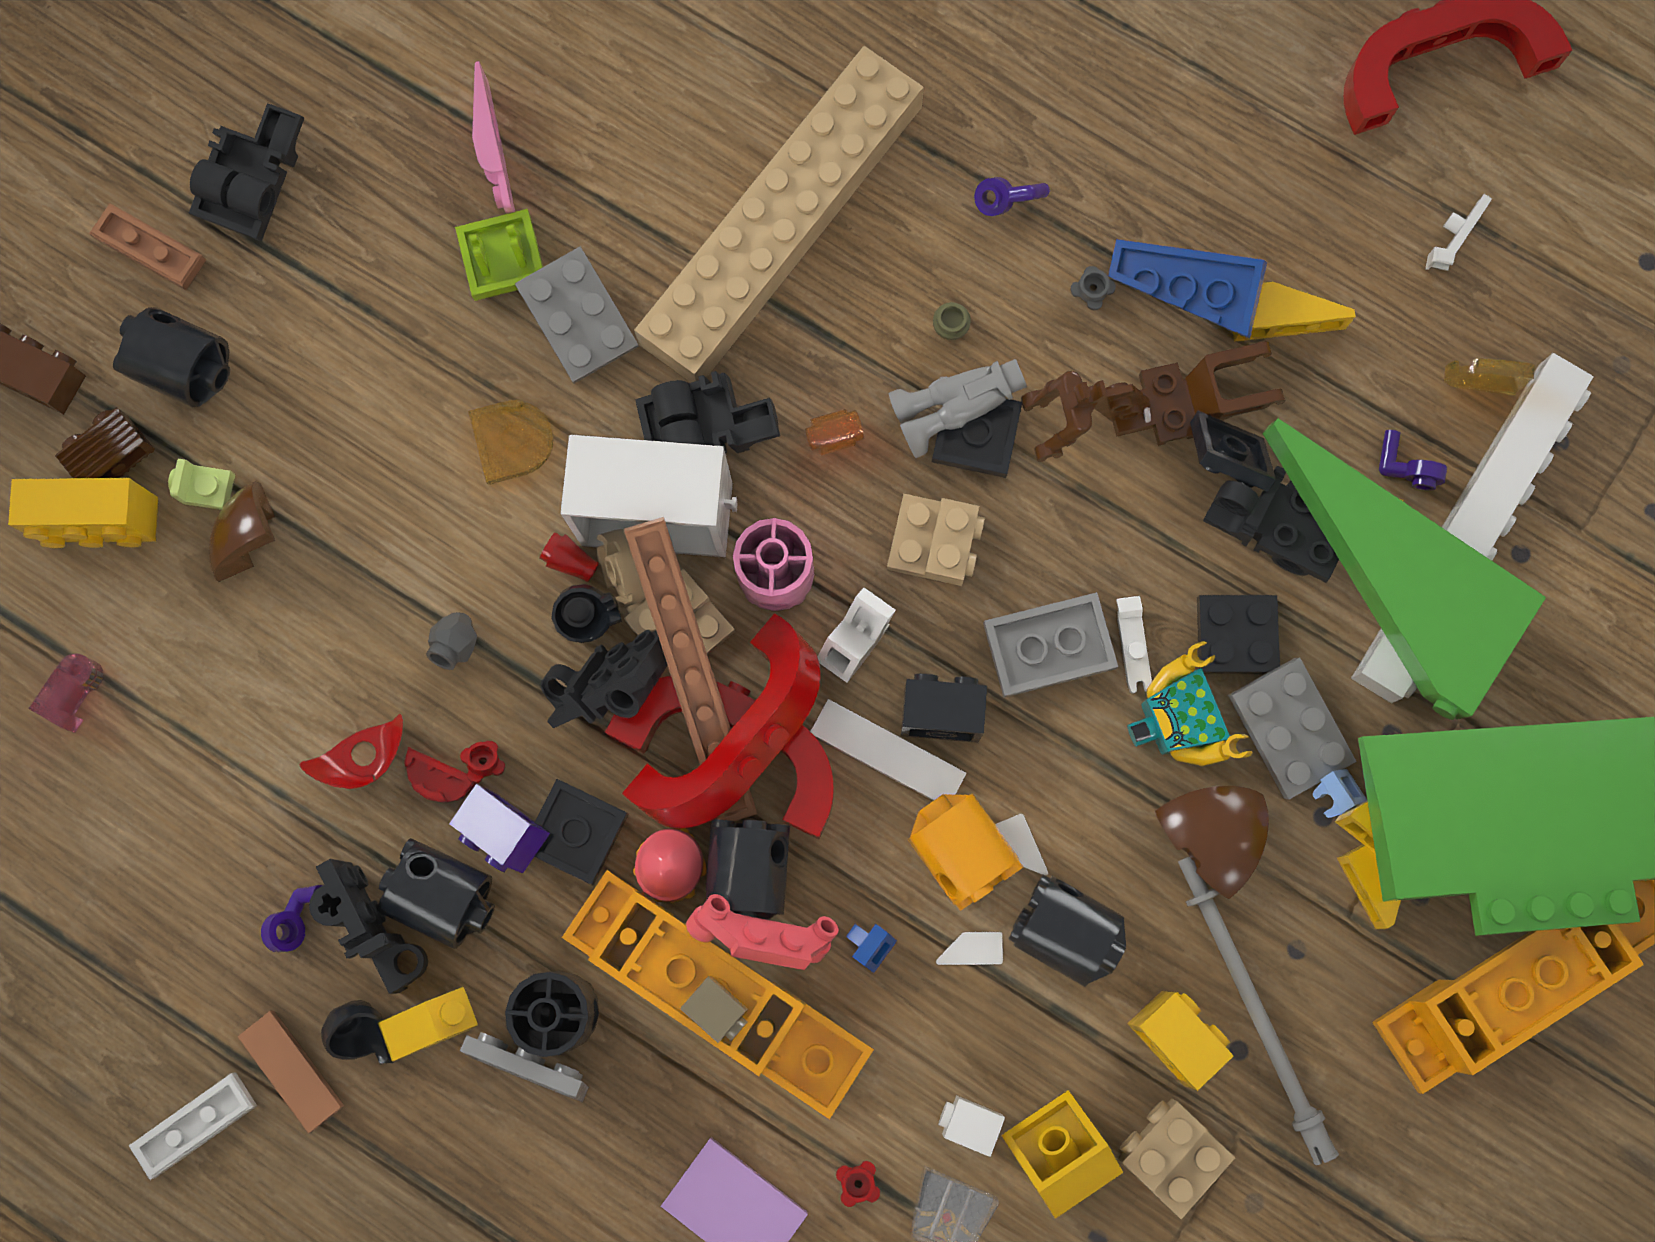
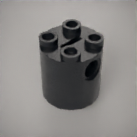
[113,307,230,407]
[705,819,790,920]
[377,838,495,949]
[1008,874,1126,987]
[505,971,599,1057]

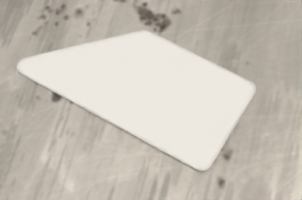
[995,814,1048,875]
[936,932,1003,965]

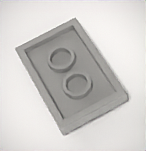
[515,246,638,384]
[983,592,1118,698]
[1228,658,1357,800]
[460,1032,589,1103]

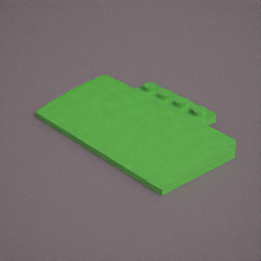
[1358,717,1655,936]

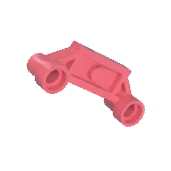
[686,894,839,970]

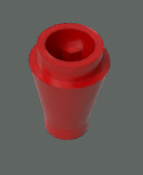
[539,532,600,583]

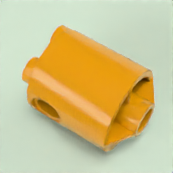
[907,793,1023,911]

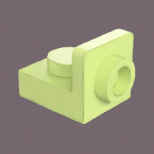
[168,459,235,510]

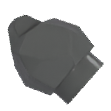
[426,612,477,670]

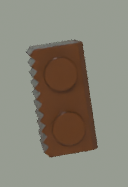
[55,407,155,478]

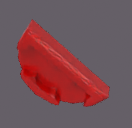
[404,747,479,803]

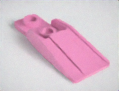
[472,61,515,214]

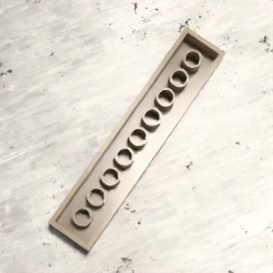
[634,46,924,383]

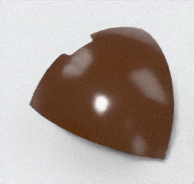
[209,481,275,582]
[1155,786,1269,899]

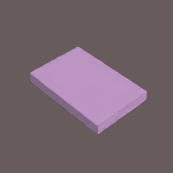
[661,1137,808,1242]

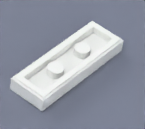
[129,1072,257,1180]

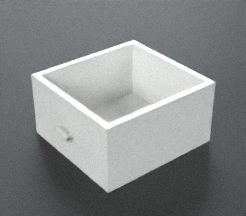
[560,435,737,557]

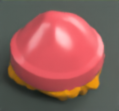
[633,828,706,903]

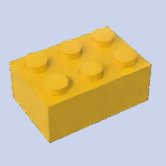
[8,478,158,548]

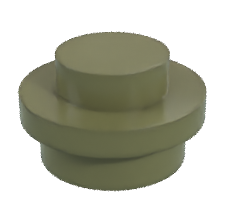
[933,302,971,340]

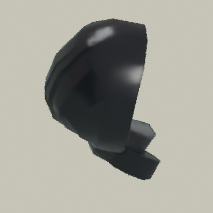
[551,584,622,643]
[321,1000,394,1064]

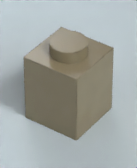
[680,976,748,1043]

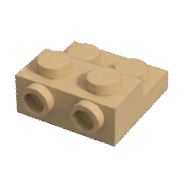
[887,494,985,586]
[624,569,735,675]
[1118,1099,1235,1219]

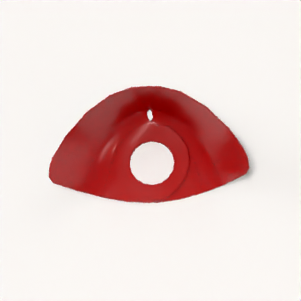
[299,714,403,789]

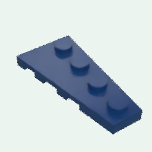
[1108,239,1267,339]

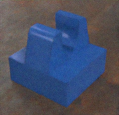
[846,924,897,973]

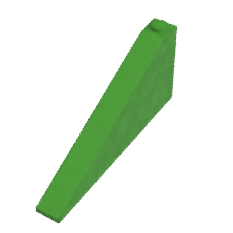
[1263,418,1546,720]

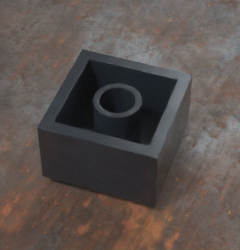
[901,673,987,743]

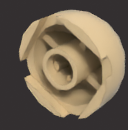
[596,528,646,608]

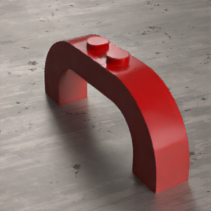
[1343,0,1573,135]
[622,613,820,828]
[605,675,834,839]

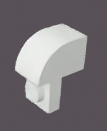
[817,588,896,683]

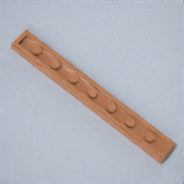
[624,517,757,821]

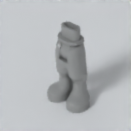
[888,359,1027,458]

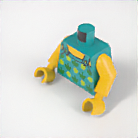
[1127,641,1252,766]

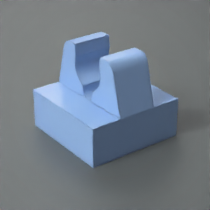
[1312,769,1367,818]

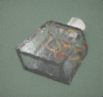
[910,1166,999,1242]

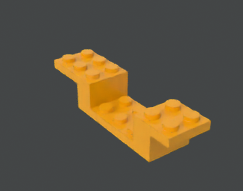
[561,870,874,1120]
[1372,880,1655,1094]

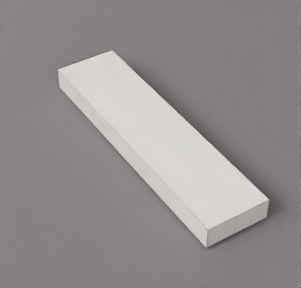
[810,699,966,801]

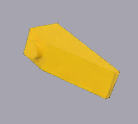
[1233,282,1356,342]

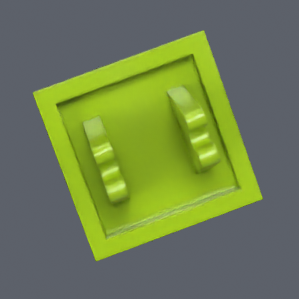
[455,209,543,301]

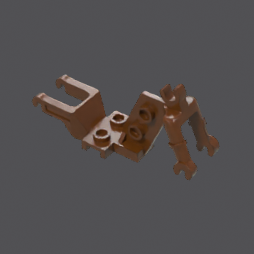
[1021,341,1286,462]

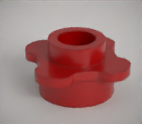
[460,741,505,783]
[836,1161,880,1207]

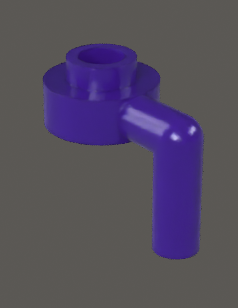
[974,177,1050,216]
[1379,430,1447,491]
[261,885,323,953]

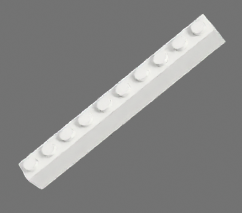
[1351,353,1594,703]

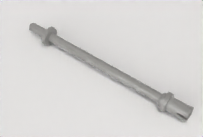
[1178,857,1339,1165]

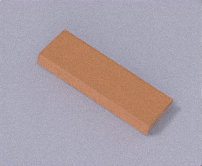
[89,203,206,290]
[238,1010,344,1134]

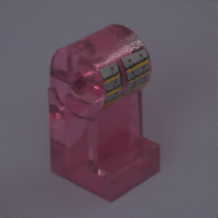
[29,654,103,733]

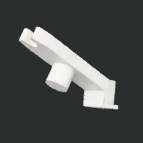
[1426,194,1492,270]
[1116,596,1152,694]

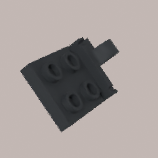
[189,103,305,241]
[635,371,780,454]
[1203,466,1339,583]
[540,630,668,728]
[309,859,428,994]

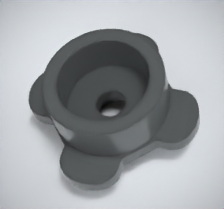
[1070,266,1116,310]

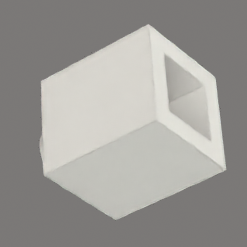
[938,1095,1005,1157]

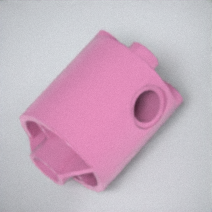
[733,518,814,611]

